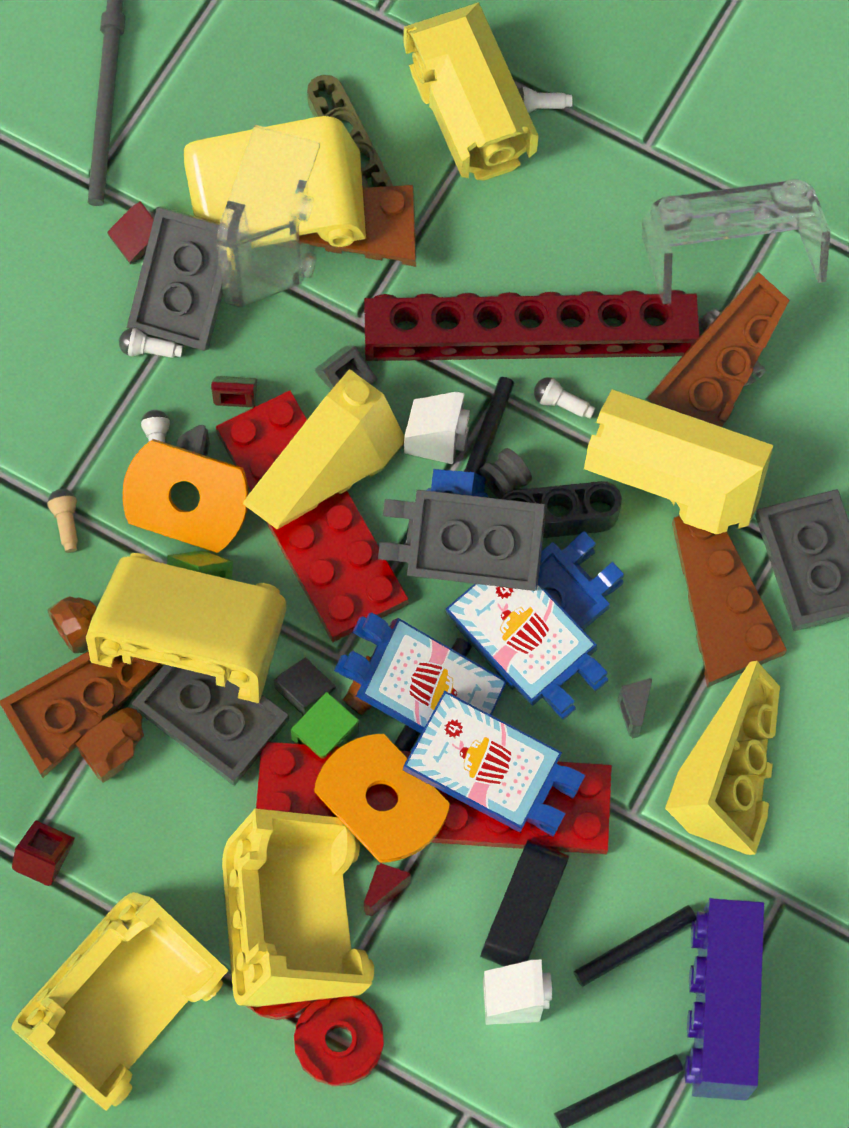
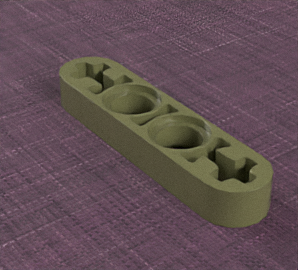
[307,75,393,188]

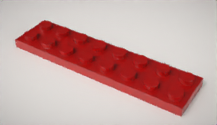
[256,742,612,855]

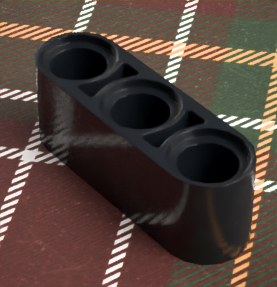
[502,481,622,538]
[480,839,569,966]

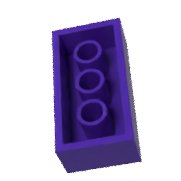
[685,898,764,1101]

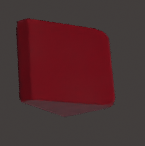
[107,202,154,265]
[211,376,257,408]
[12,820,75,886]
[364,863,411,917]

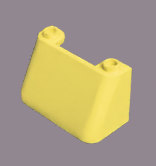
[184,116,366,267]
[86,553,286,703]
[222,808,374,1007]
[11,892,228,1111]

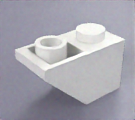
[404,392,470,464]
[483,959,552,1025]

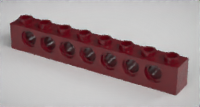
[364,290,700,361]

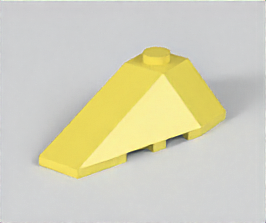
[243,369,404,529]
[665,661,780,855]

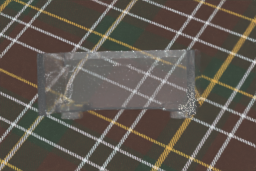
[217,125,320,307]
[642,179,831,304]

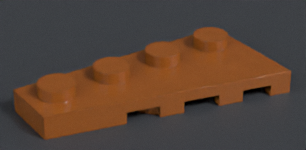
[270,185,416,267]
[645,272,790,427]
[672,515,787,688]
[0,651,165,778]

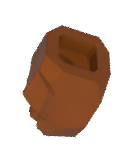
[47,596,97,653]
[76,707,144,783]

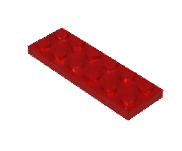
[216,390,408,643]

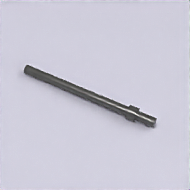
[88,0,125,206]

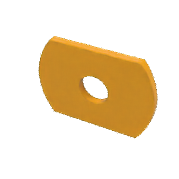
[123,439,249,553]
[314,734,450,863]

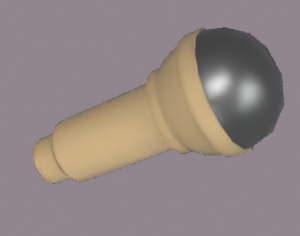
[47,489,78,553]

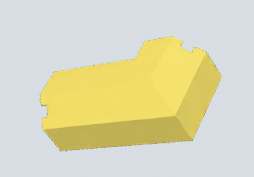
[403,2,539,181]
[584,389,774,534]

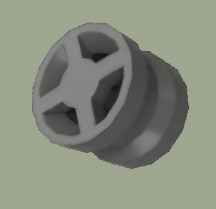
[479,448,532,499]

